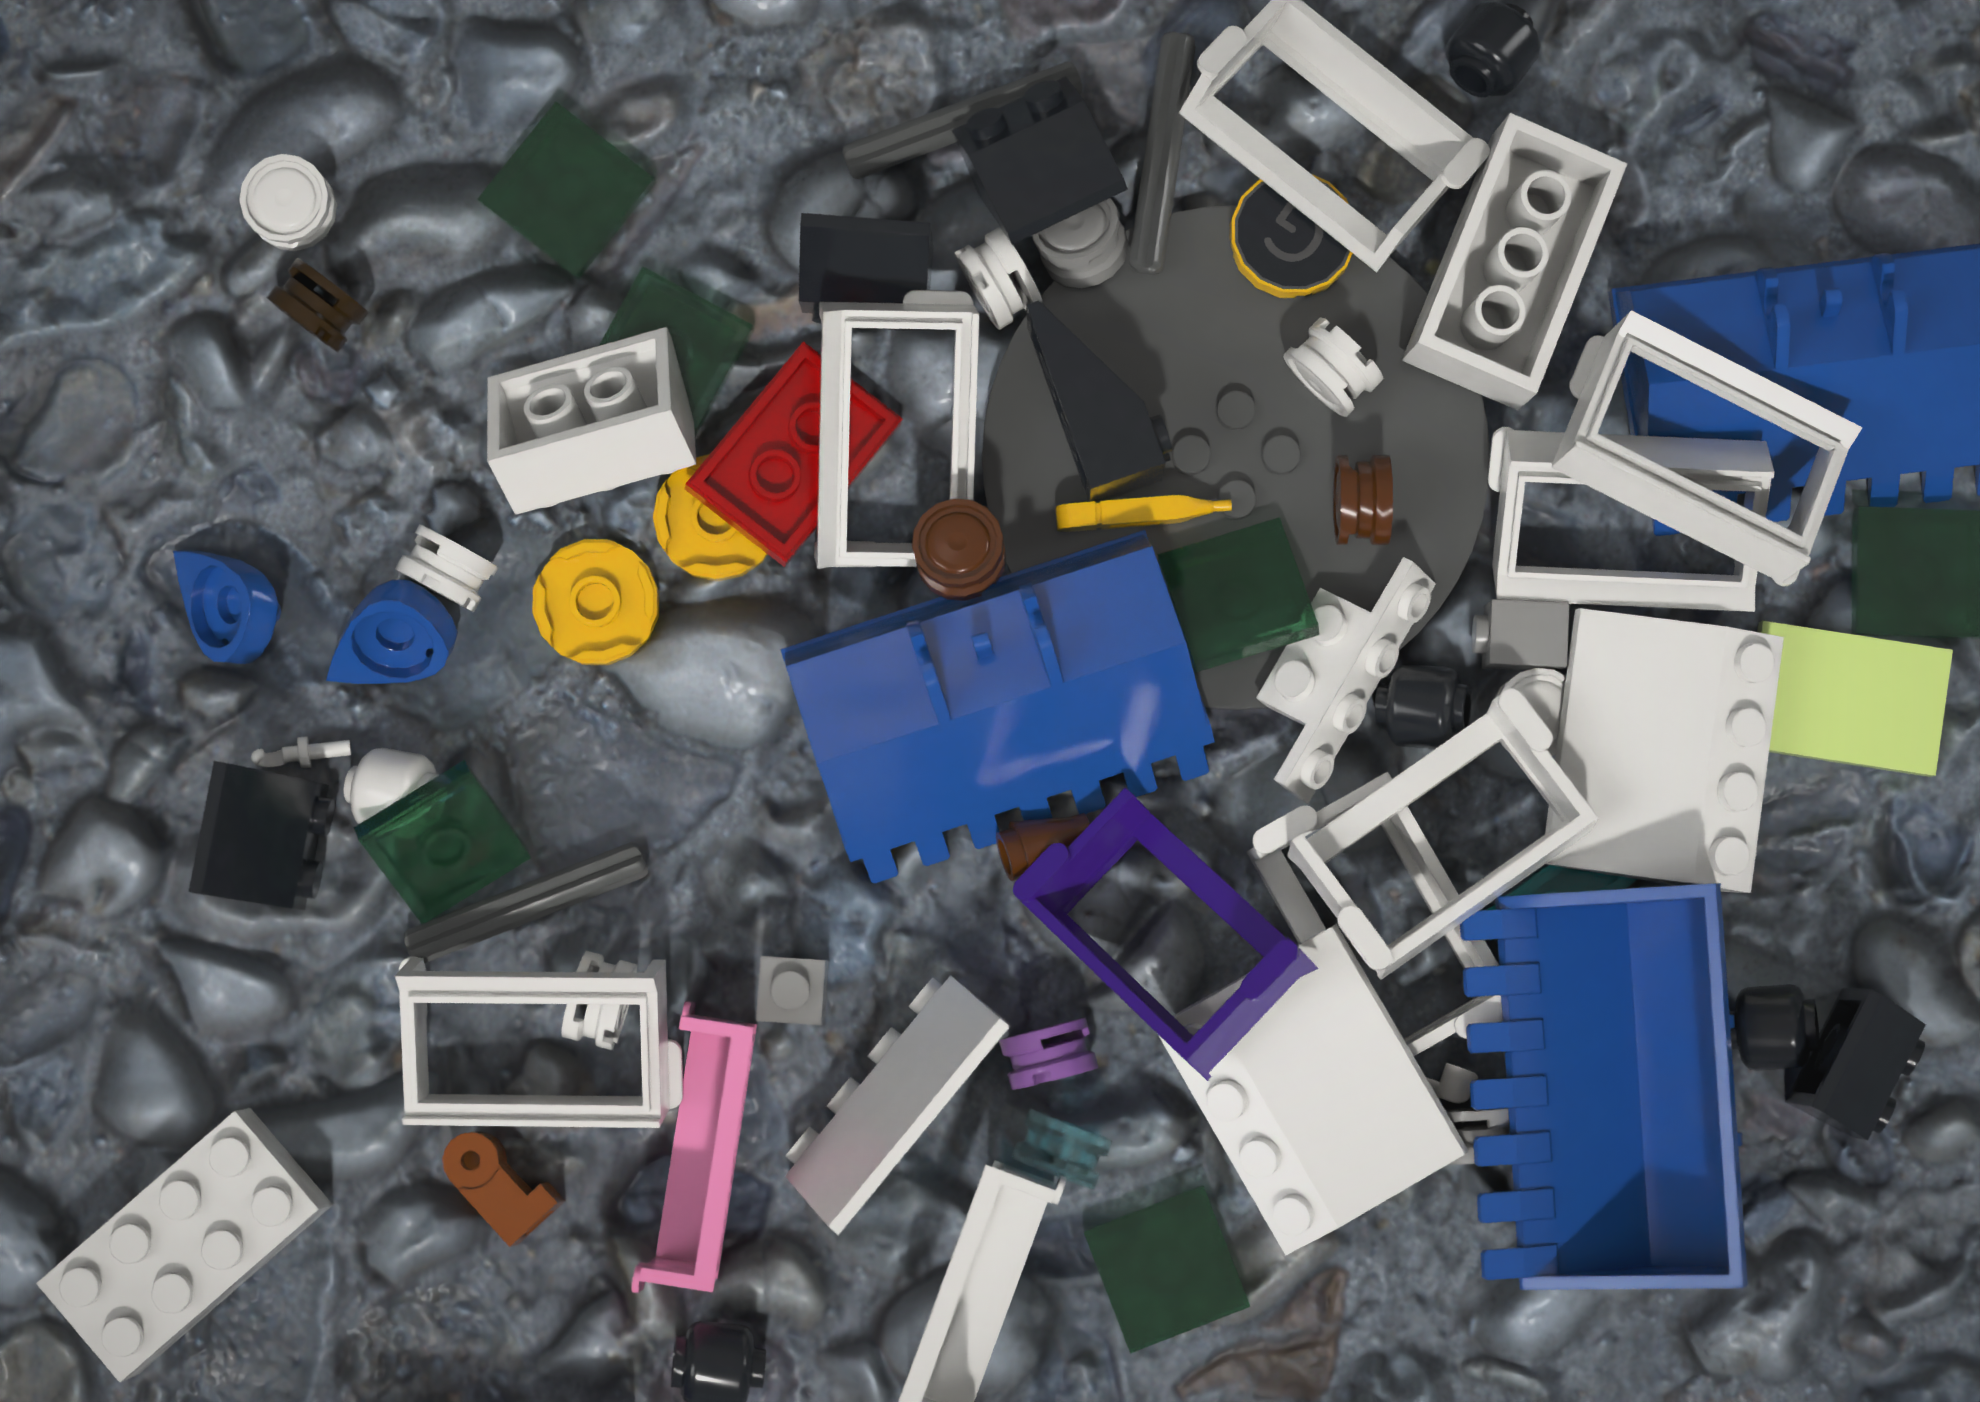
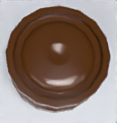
[1333,455,1393,545]
[912,498,1006,601]

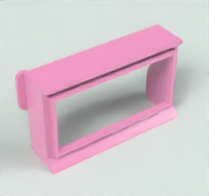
[631,1001,757,1293]

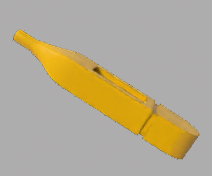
[1055,495,1232,532]

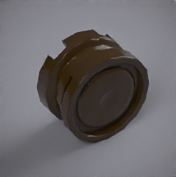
[266,258,369,352]

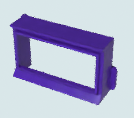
[1013,787,1319,1081]

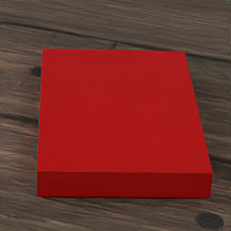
[685,341,903,567]

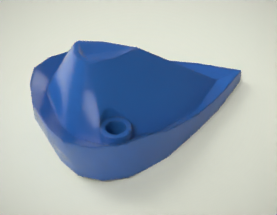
[173,550,281,664]
[326,580,458,684]

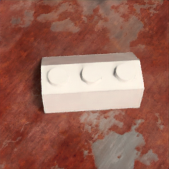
[487,327,696,515]

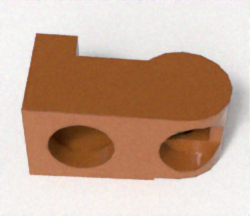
[442,1131,566,1247]

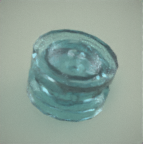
[1011,1108,1113,1189]

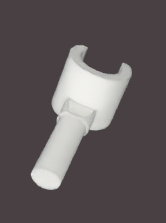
[1426,1063,1478,1104]

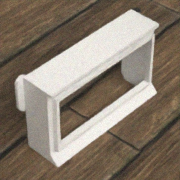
[1179,0,1490,273]
[814,290,979,569]
[1551,311,1862,586]
[1488,427,1774,612]
[1287,689,1599,980]
[1247,772,1503,1056]
[394,956,683,1128]
[898,1160,1067,1402]

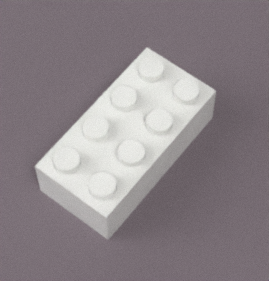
[1402,113,1627,410]
[36,1108,333,1383]

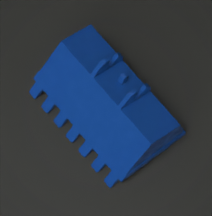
[1608,243,1980,536]
[780,530,1215,883]
[1460,883,1748,1290]

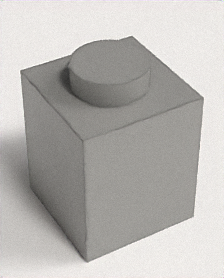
[1472,599,1569,672]
[756,956,829,1025]

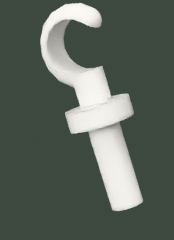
[251,736,352,769]

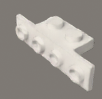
[1256,557,1436,804]

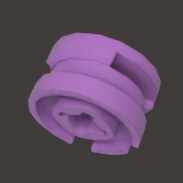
[999,1017,1099,1090]

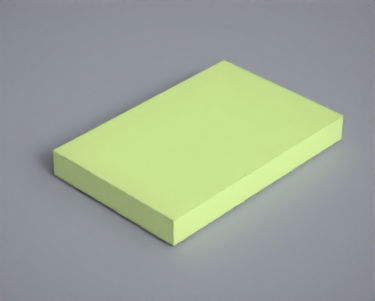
[1757,621,1953,777]

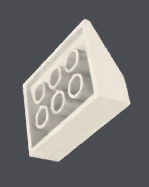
[1545,608,1784,893]
[1158,924,1469,1255]
[785,975,1010,1235]

